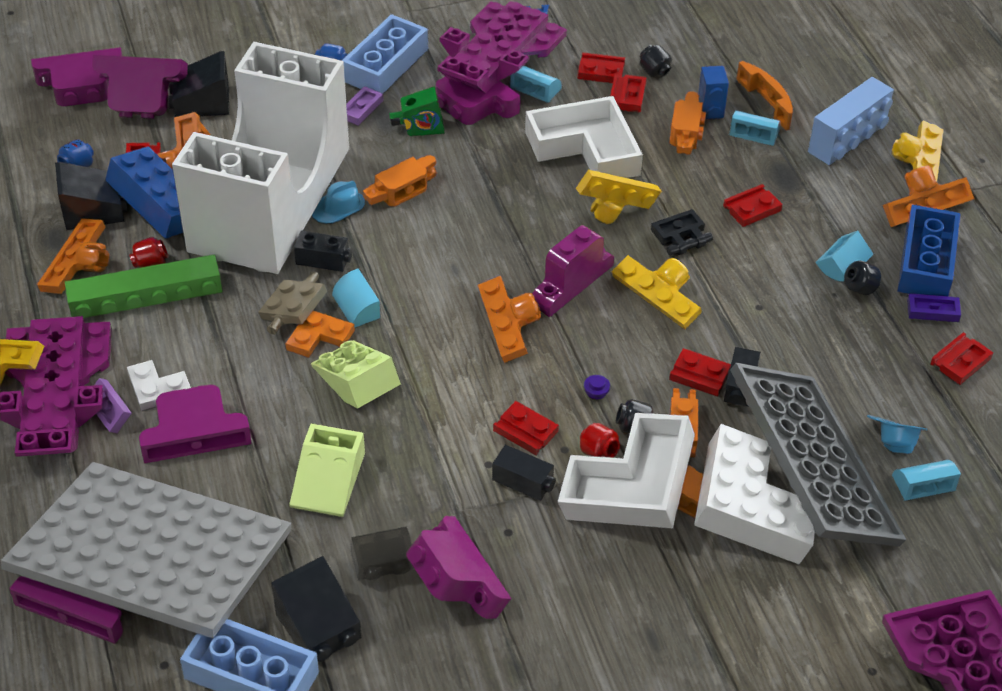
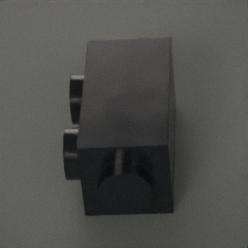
[294,231,352,272]
[723,347,761,407]
[492,444,556,501]

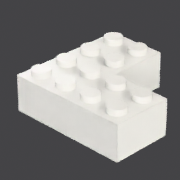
[525,96,643,178]
[558,413,695,528]
[694,424,815,564]

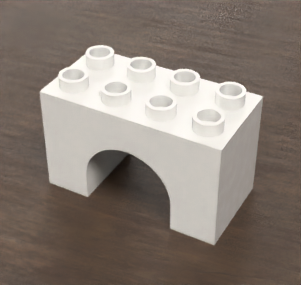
[172,42,349,274]

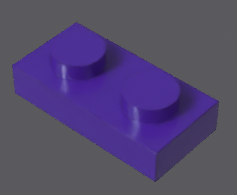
[907,294,961,322]

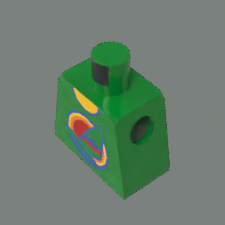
[389,86,445,136]

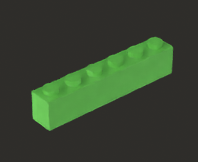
[65,254,222,318]

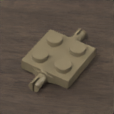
[259,271,327,335]

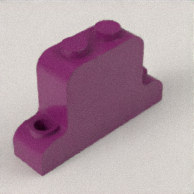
[31,47,122,107]
[92,55,188,119]
[436,77,520,125]
[532,225,614,317]
[139,385,252,464]
[406,516,512,619]
[9,576,123,644]

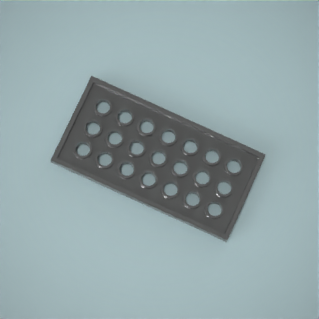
[730,363,907,547]

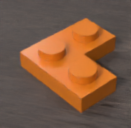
[286,311,355,358]

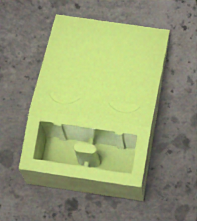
[311,340,401,408]
[289,424,365,517]

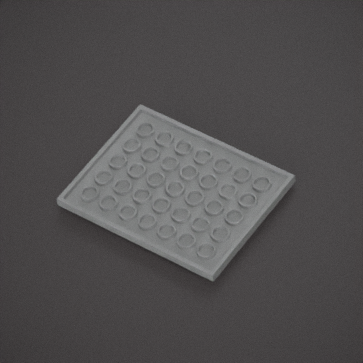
[1,462,291,638]

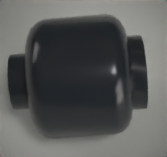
[639,45,672,77]
[844,260,881,295]
[616,399,653,434]

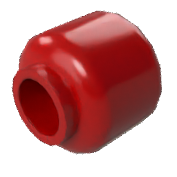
[129,237,169,268]
[580,423,620,458]

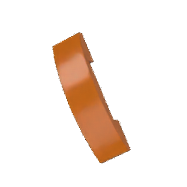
[736,61,793,131]

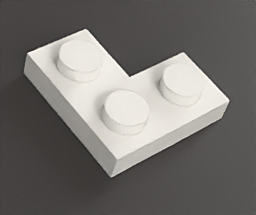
[127,360,191,411]

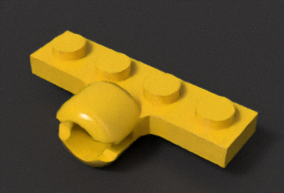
[891,121,943,181]
[576,169,662,224]
[611,255,702,329]
[0,339,45,386]

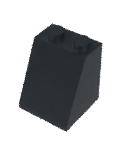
[168,51,229,117]
[55,162,128,230]
[271,556,361,661]

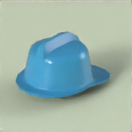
[312,181,365,224]
[867,415,927,454]

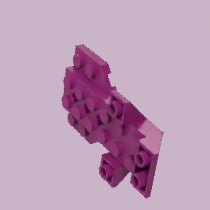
[437,1,567,93]
[0,316,112,457]
[882,589,1002,691]

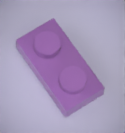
[346,86,383,126]
[95,378,131,433]

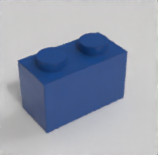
[698,66,729,119]

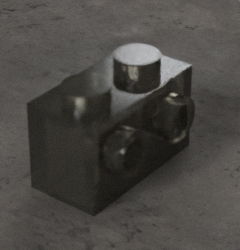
[351,526,414,581]

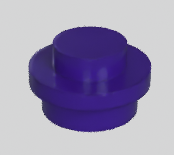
[584,375,610,399]

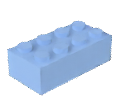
[342,14,428,94]
[808,77,894,165]
[180,619,319,691]

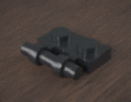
[651,209,713,256]

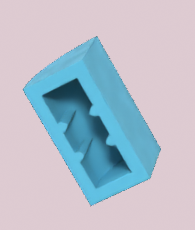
[510,66,562,103]
[730,111,781,146]
[816,231,873,281]
[332,269,380,327]
[892,460,961,501]

